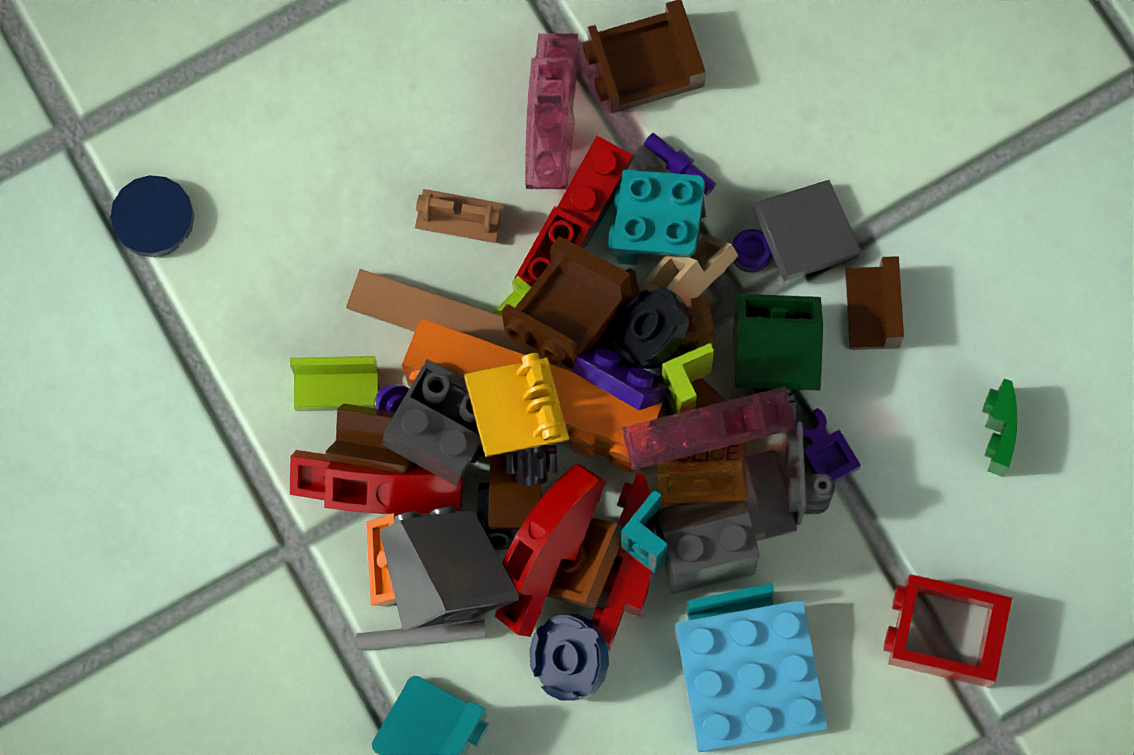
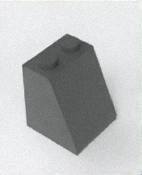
[654,492,760,594]
[380,506,519,632]

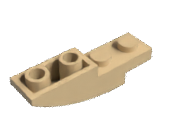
[620,234,738,361]

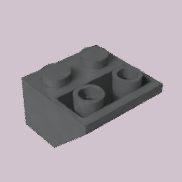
[381,359,481,486]

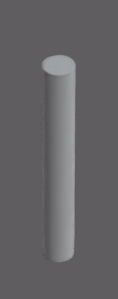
[356,620,486,650]

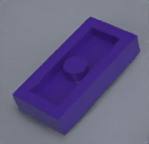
[572,348,668,410]

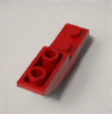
[514,136,634,287]
[290,450,463,514]
[494,464,606,637]
[591,473,654,651]

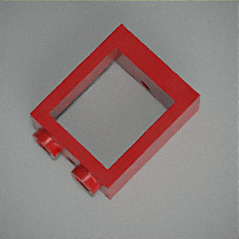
[883,574,1012,688]

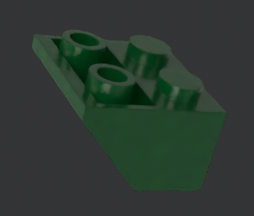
[733,294,823,391]

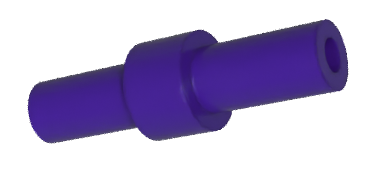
[643,132,717,196]

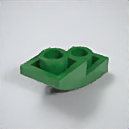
[982,378,1018,477]

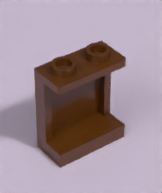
[582,0,706,113]
[501,236,632,369]

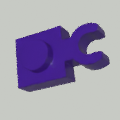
[793,408,861,483]

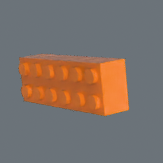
[402,318,662,472]

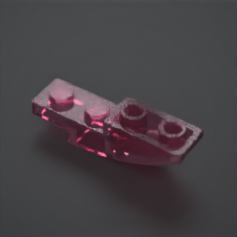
[525,33,580,189]
[622,387,796,470]

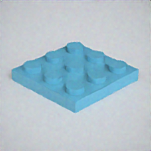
[674,600,827,752]

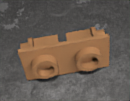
[415,189,504,243]

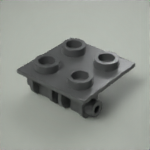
[785,422,835,525]

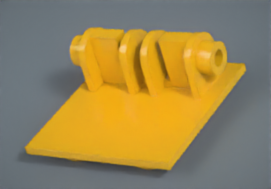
[464,353,569,457]

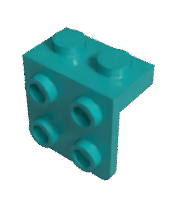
[608,170,705,266]
[372,676,489,755]

